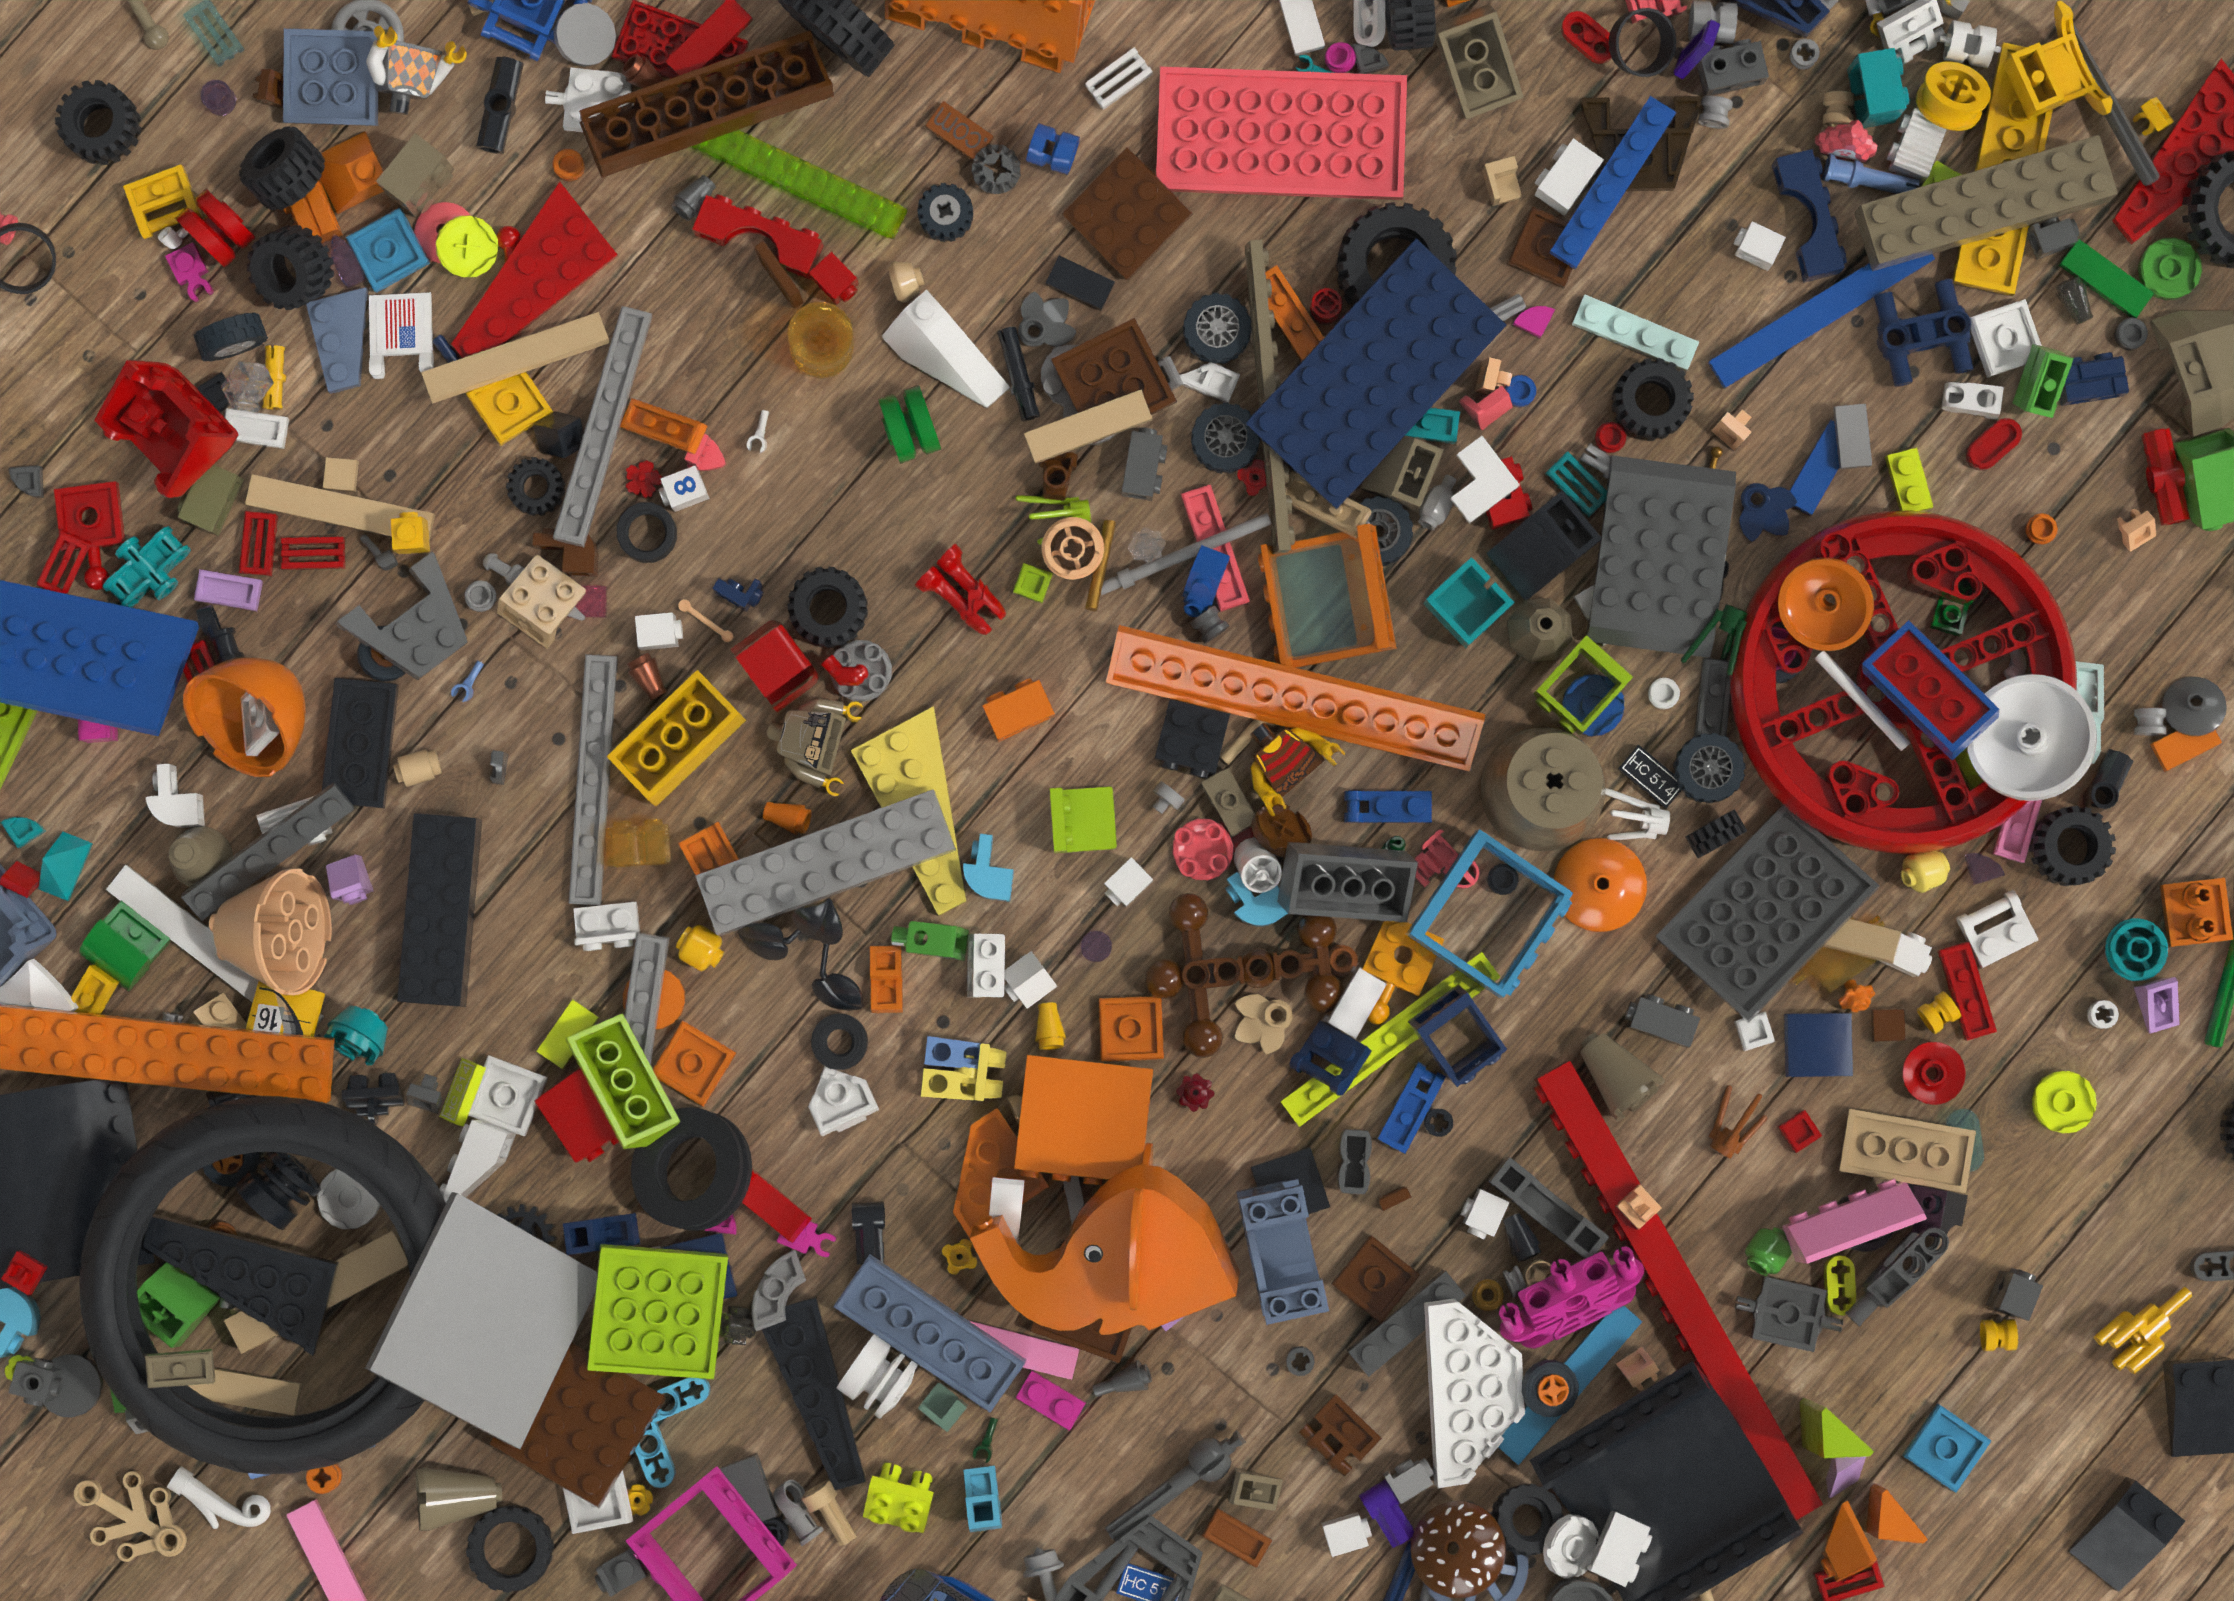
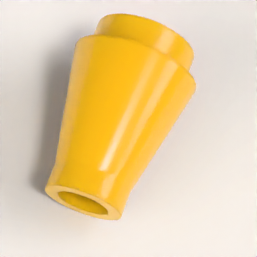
[1035,1002,1066,1050]

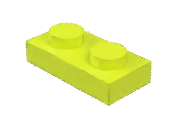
[1885,448,1933,512]

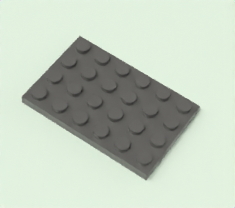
[1656,805,1879,1023]

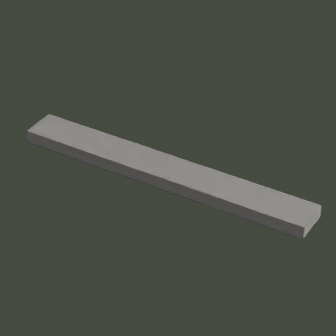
[553,306,652,547]
[569,654,618,905]

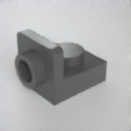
[595,1548,647,1597]

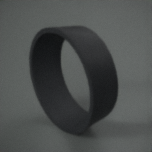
[1608,8,1676,77]

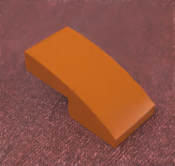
[870,946,903,1013]

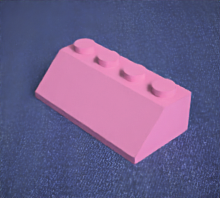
[1782,1178,1927,1264]

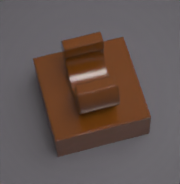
[253,69,283,108]

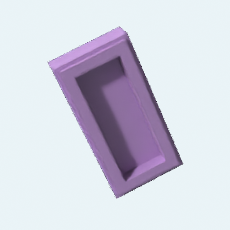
[194,569,263,612]

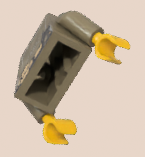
[767,698,863,796]

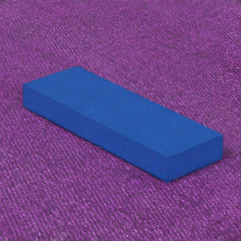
[1789,420,1839,516]

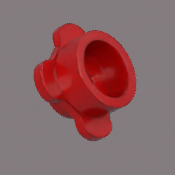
[1237,459,1267,496]

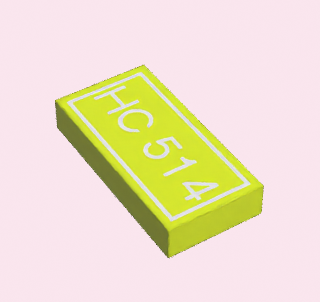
[439,1058,486,1127]

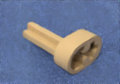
[801,1479,857,1546]

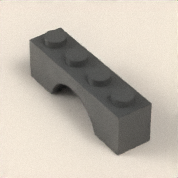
[1487,1156,1609,1259]
[1346,1270,1466,1377]

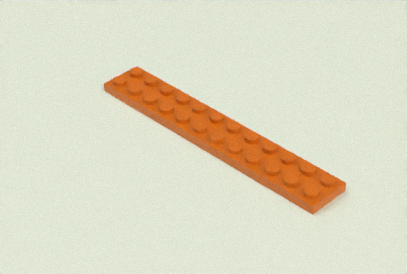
[1106,625,1485,772]
[0,1004,334,1103]

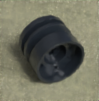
[235,1152,322,1230]

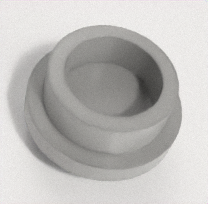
[465,581,496,612]

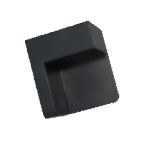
[533,411,584,458]

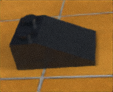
[2163,1357,2234,1457]
[2068,1477,2185,1592]

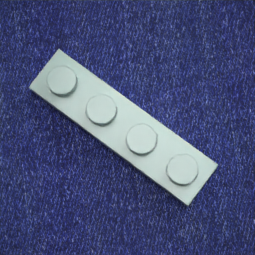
[1572,295,1699,372]

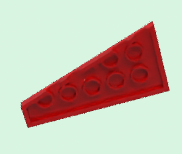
[2112,58,2234,245]

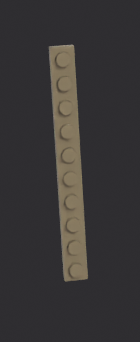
[1244,239,1295,554]

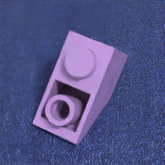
[326,854,374,905]

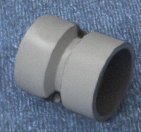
[1688,0,1738,44]

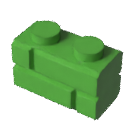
[2012,344,2074,418]

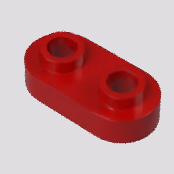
[1561,11,1612,64]

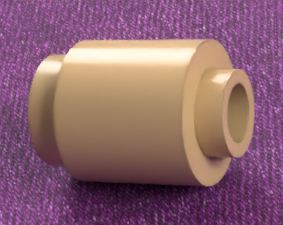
[393,749,442,787]

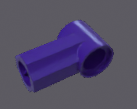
[1358,1479,1414,1548]

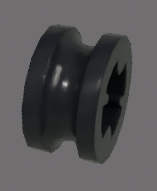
[1424,1109,1453,1137]

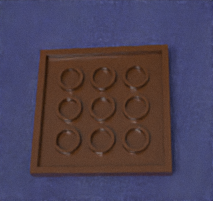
[490,1343,666,1508]

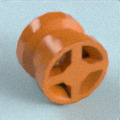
[306,1464,342,1494]

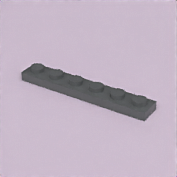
[181,782,354,921]

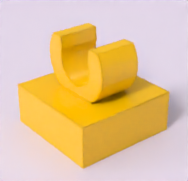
[2133,97,2174,136]

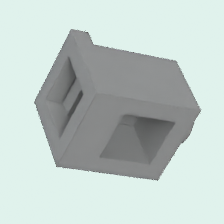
[1383,1458,1434,1504]

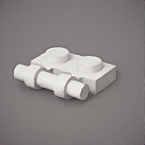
[1877,0,1946,64]

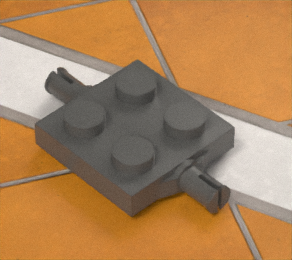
[1735,1276,1843,1352]

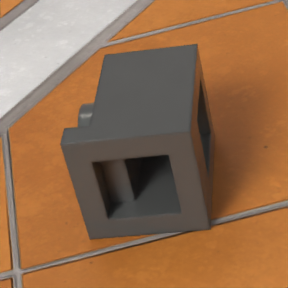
[2027,217,2079,260]

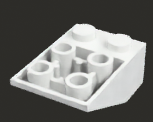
[439,1120,516,1203]

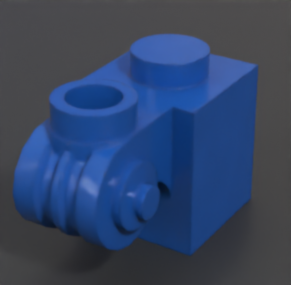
[1182,545,1230,617]

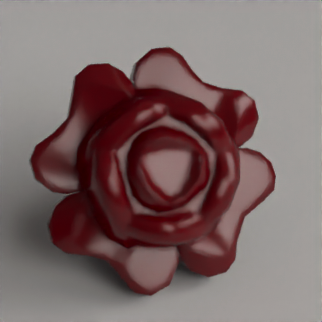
[1176,1073,1215,1112]

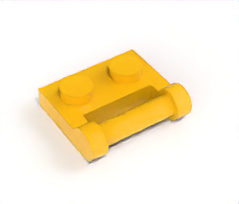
[123,164,203,239]

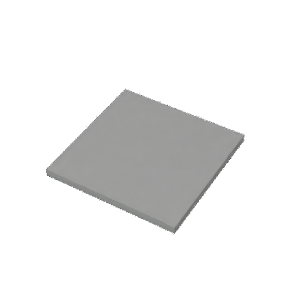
[365,1192,597,1449]

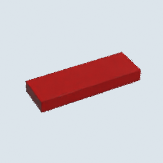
[665,0,753,84]
[1937,942,1997,1041]

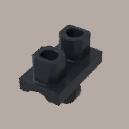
[342,1073,404,1125]

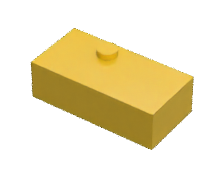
[606,670,746,806]

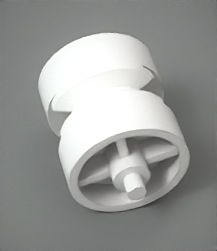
[1939,20,2001,68]
[1234,838,1282,893]

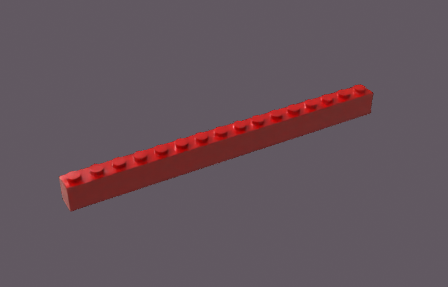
[1533,1061,1823,1520]

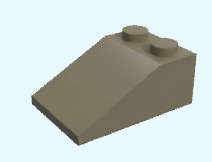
[1435,4,1524,120]

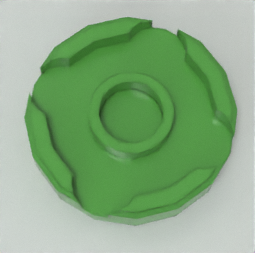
[2138,238,2202,300]

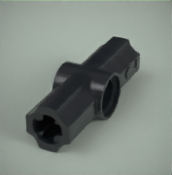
[476,56,524,154]

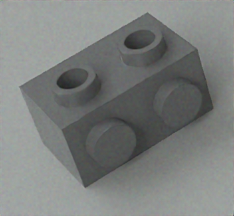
[1697,39,1769,96]

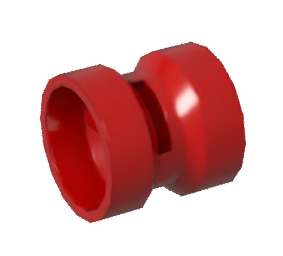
[1310,288,1342,325]
[1816,532,1852,562]

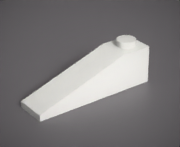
[882,289,1010,408]

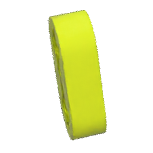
[1824,1255,1856,1316]

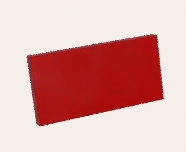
[611,0,749,85]

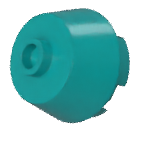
[2105,918,2168,981]
[324,1006,388,1066]

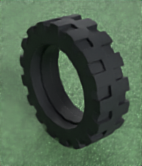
[466,1505,554,1593]

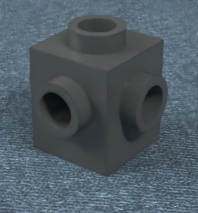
[8,1358,63,1406]

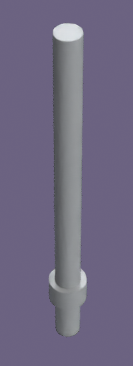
[1101,513,1272,596]

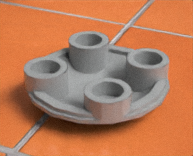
[830,640,892,702]

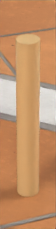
[1220,719,1268,765]

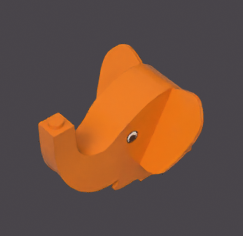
[970,1143,1240,1335]

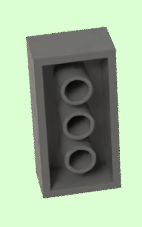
[1277,842,1418,922]

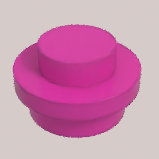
[1325,42,1356,73]

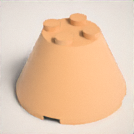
[209,868,332,995]

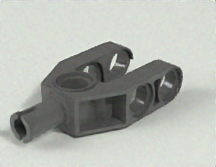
[1845,1227,1949,1327]

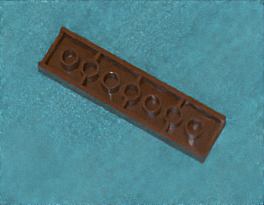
[579,30,834,178]

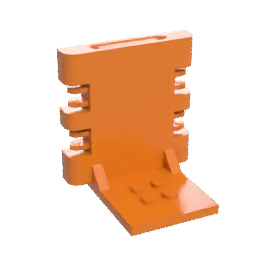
[885,0,1096,73]

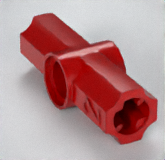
[2141,428,2190,526]

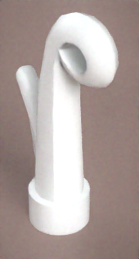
[167,1466,271,1529]

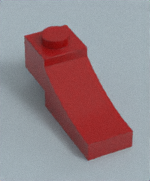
[742,1168,812,1243]

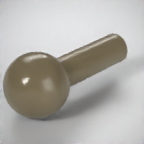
[127,0,169,50]

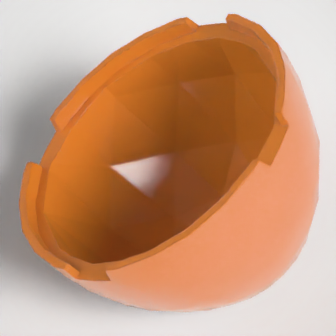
[183,657,306,777]

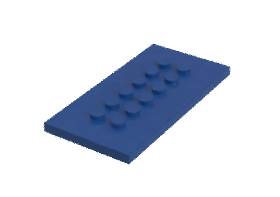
[0,580,199,736]

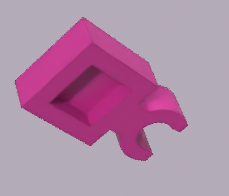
[165,242,214,302]
[777,1221,837,1257]

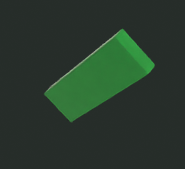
[2059,239,2154,318]

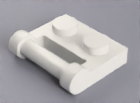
[1956,890,2039,968]

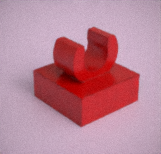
[1,1251,48,1295]

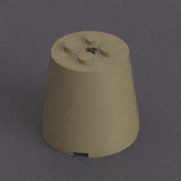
[1481,727,1606,851]

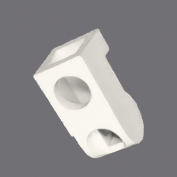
[1941,382,2004,420]

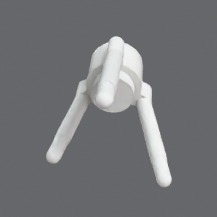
[1605,788,1670,840]

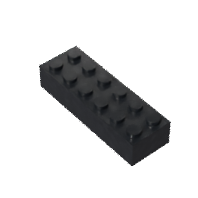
[397,813,482,1007]

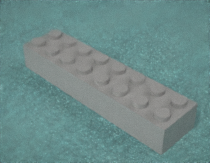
[696,789,957,936]

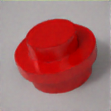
[1595,422,1626,453]

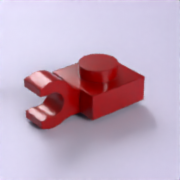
[120,395,175,441]

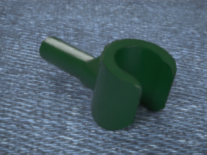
[973,1417,998,1463]

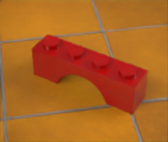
[692,194,824,280]

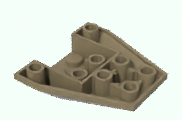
[2150,311,2234,438]

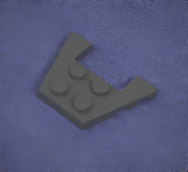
[335,552,468,680]

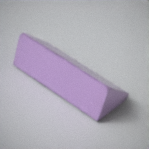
[1826,1457,1866,1498]

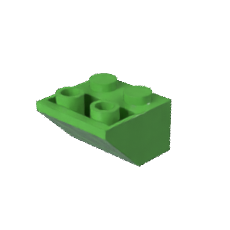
[137,1262,221,1348]

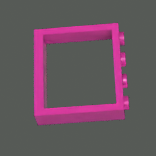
[626,1466,797,1601]

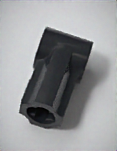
[2082,749,2134,812]
[852,1201,885,1265]

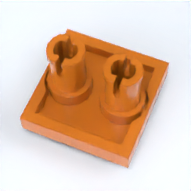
[2160,878,2233,947]

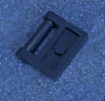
[1289,1020,1372,1096]

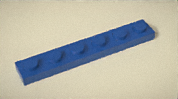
[1549,96,1677,269]

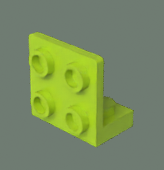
[1050,787,1117,853]

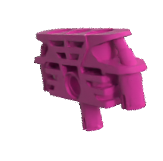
[1499,1247,1644,1349]

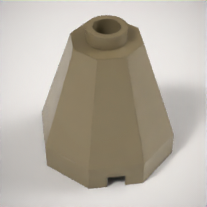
[1507,598,1572,663]

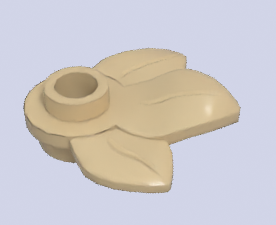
[1235,994,1293,1054]

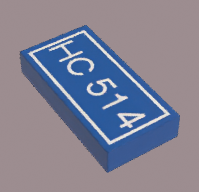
[1116,1563,1180,1601]

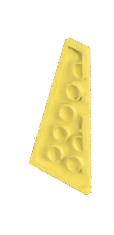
[851,706,966,916]

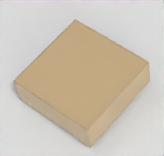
[323,457,359,492]

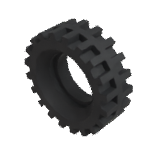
[778,0,895,77]
[2182,150,2234,268]

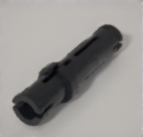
[997,327,1040,422]

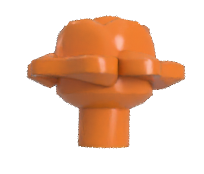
[1838,980,1875,1013]

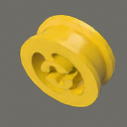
[1916,61,1991,131]

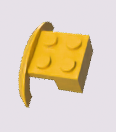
[2003,0,2113,120]

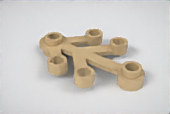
[74,1470,187,1562]

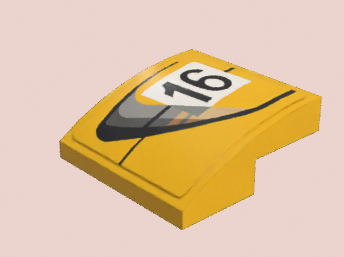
[246,981,325,1036]

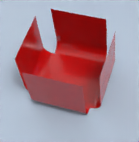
[730,620,818,713]

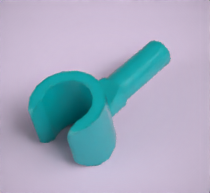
[1295,55,1334,73]

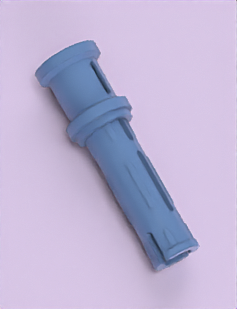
[1822,154,1919,194]

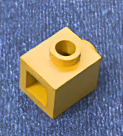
[390,512,430,554]

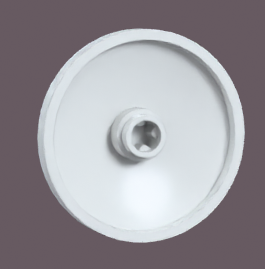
[1967,674,2097,801]

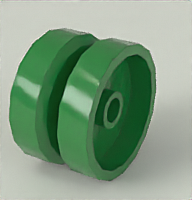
[878,385,941,464]

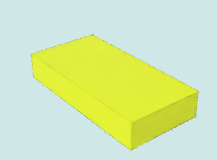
[537,999,600,1069]

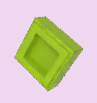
[1013,563,1053,604]

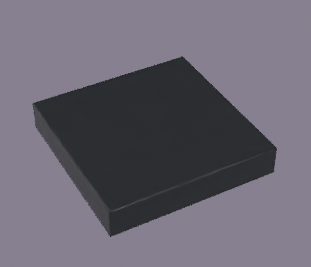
[1251,1147,1330,1214]

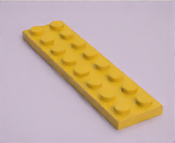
[1953,42,2053,296]

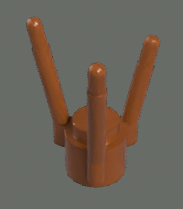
[1708,1085,1767,1159]

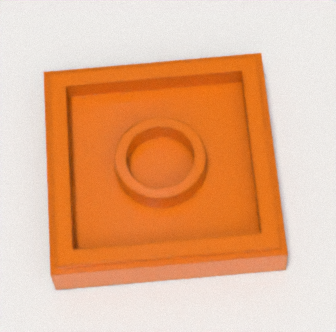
[1099,996,1164,1061]
[653,1020,737,1107]

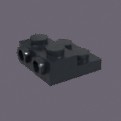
[1154,699,1230,779]

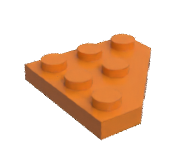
[953,1107,1049,1238]

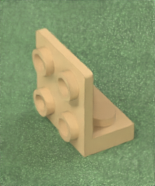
[497,555,586,649]

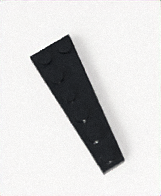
[762,1297,866,1490]

